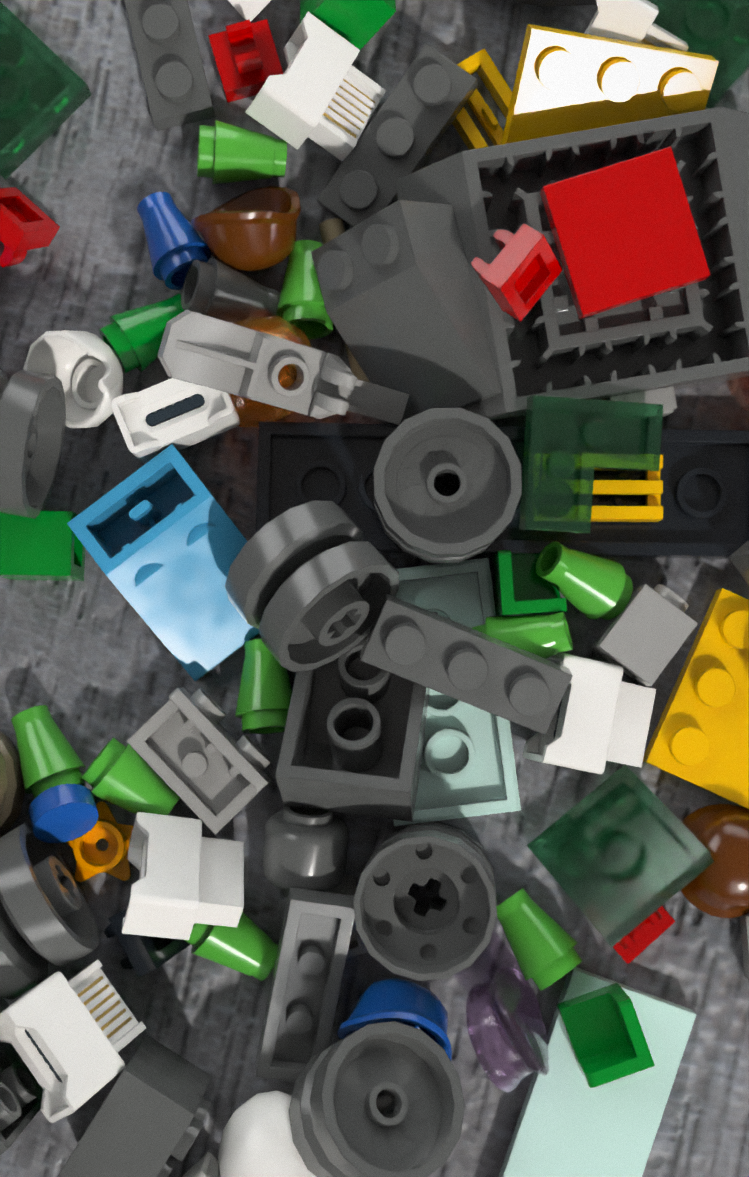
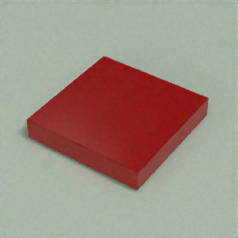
[540,146,710,319]

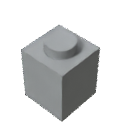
[589,584,698,686]

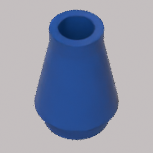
[137,192,211,290]

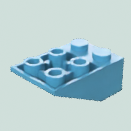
[67,444,260,682]

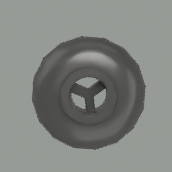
[262,805,349,898]

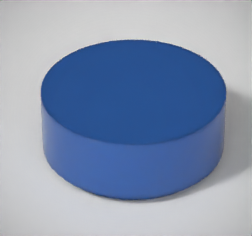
[28,784,99,843]

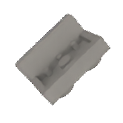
[127,687,273,835]

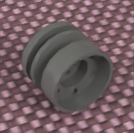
[353,821,497,981]

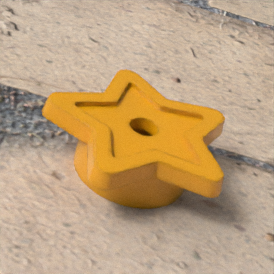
[66,801,133,882]

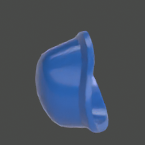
[337,978,452,1061]

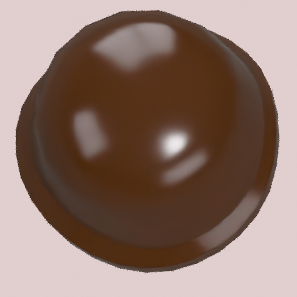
[191,186,301,271]
[668,804,749,918]

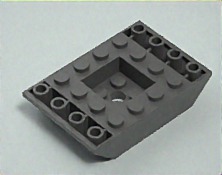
[395,107,749,421]

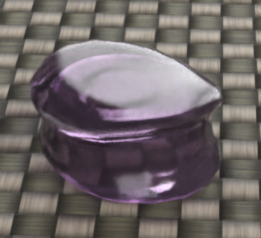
[466,966,549,1092]

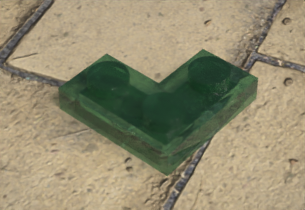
[519,395,664,533]

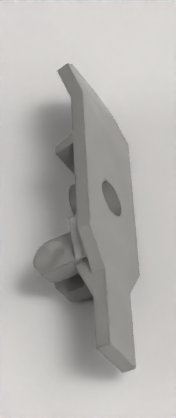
[157,310,409,425]

